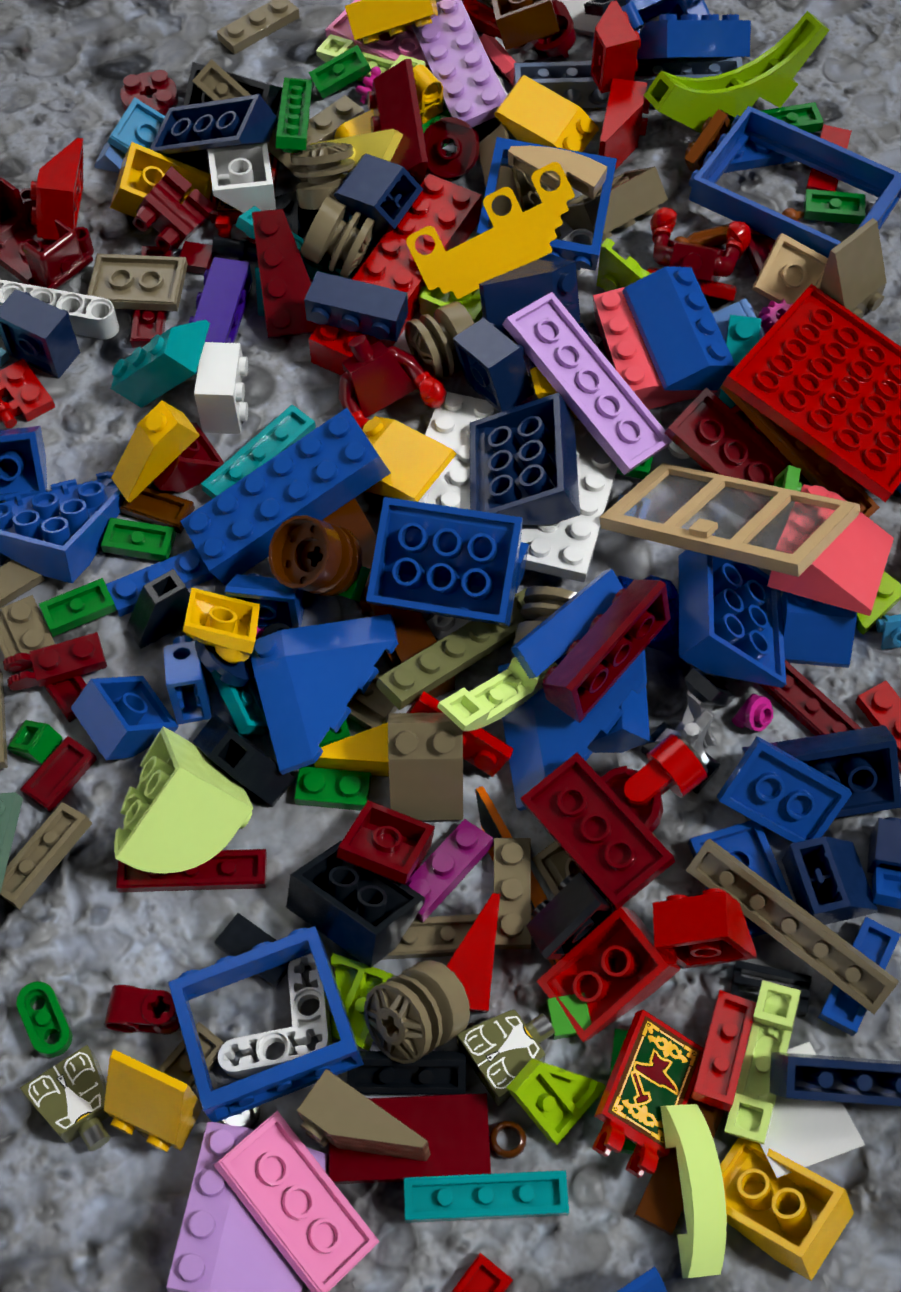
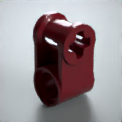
[104,985,180,1035]

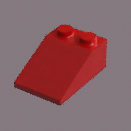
[598,78,650,170]
[30,138,83,240]
[536,907,681,1042]

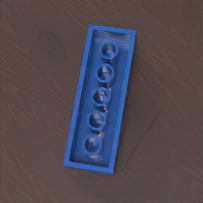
[180,408,391,585]

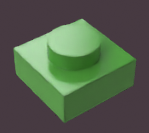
[771,465,802,511]

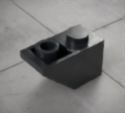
[127,569,190,649]

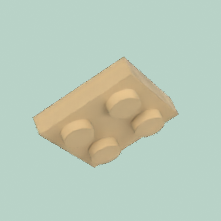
[752,233,828,304]

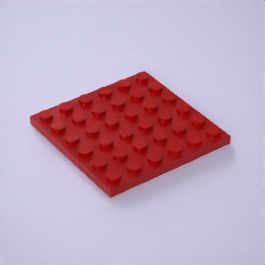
[722,284,901,502]

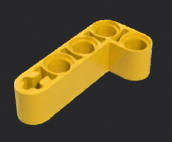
[334,64,443,139]

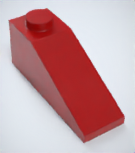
[446,893,500,1013]

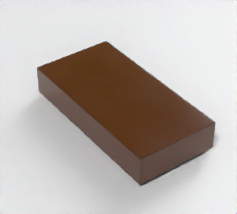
[120,487,195,534]

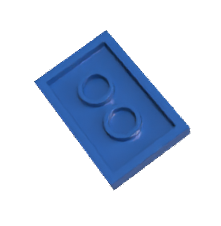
[717,736,852,843]
[688,820,793,938]

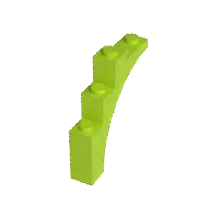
[643,11,829,133]

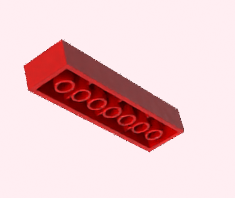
[308,174,481,375]

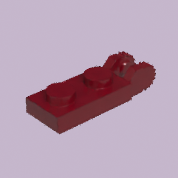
[3,632,107,691]

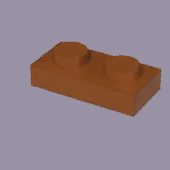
[684,109,731,172]

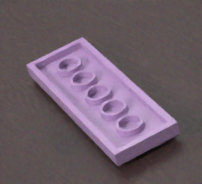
[411,0,506,127]
[502,292,672,475]

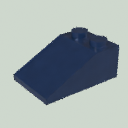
[479,254,580,340]

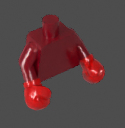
[650,207,751,281]
[338,335,447,430]

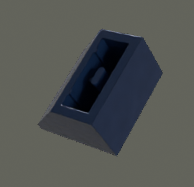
[333,154,423,239]
[782,836,878,925]

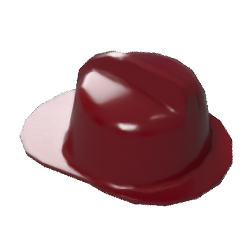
[534,0,576,59]

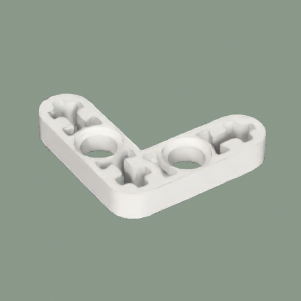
[218,953,333,1079]

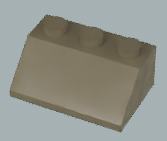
[561,166,668,241]

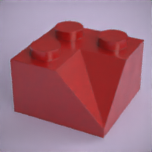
[652,888,757,969]

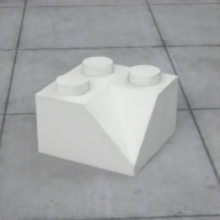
[207,143,276,213]
[194,342,248,434]

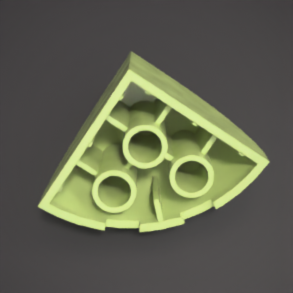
[114,726,253,874]

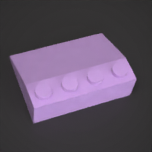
[166,1121,329,1292]

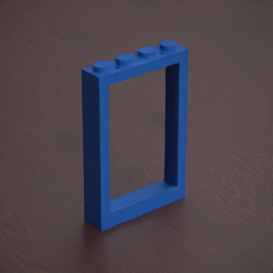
[688,106,901,258]

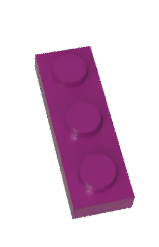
[406,819,494,922]

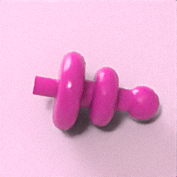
[355,66,381,104]

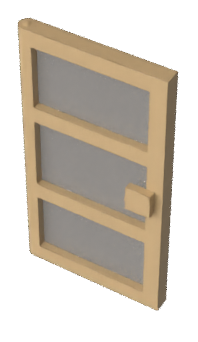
[599,463,860,577]

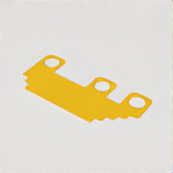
[406,162,575,299]

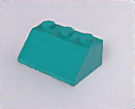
[110,320,210,408]

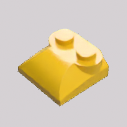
[183,588,260,663]

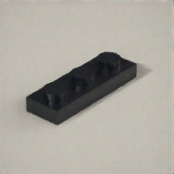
[347,1051,466,1095]

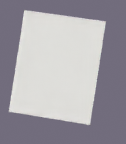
[760,1042,865,1178]

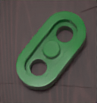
[16,981,73,1058]

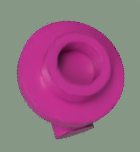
[732,694,773,732]

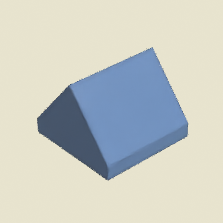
[95,143,126,173]

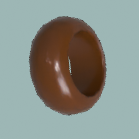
[490,1121,526,1159]

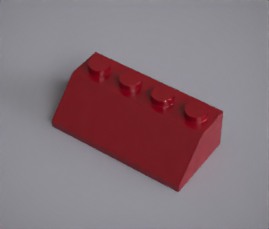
[367,59,428,185]
[542,580,671,723]

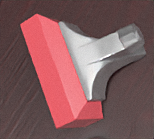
[480,34,539,87]

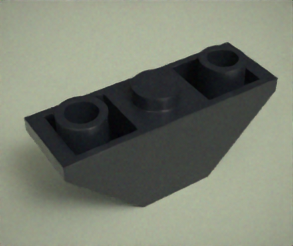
[193,714,295,806]

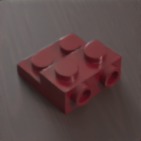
[337,800,435,885]

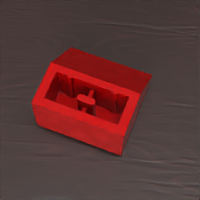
[591,0,641,94]

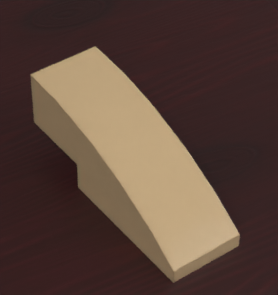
[508,145,607,199]

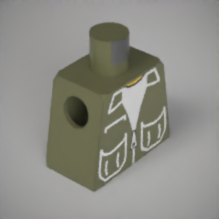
[457,1010,555,1106]
[20,1045,111,1151]

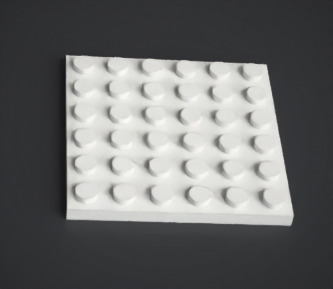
[418,391,617,583]

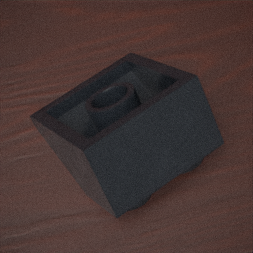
[526,872,616,960]

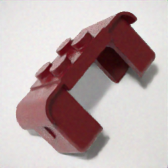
[0,177,94,290]

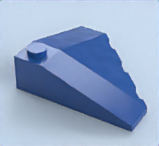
[0,471,125,583]
[251,614,399,775]
[498,650,647,811]

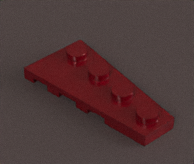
[252,209,319,338]

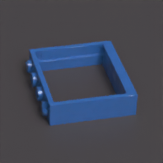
[476,137,617,271]
[168,926,364,1122]

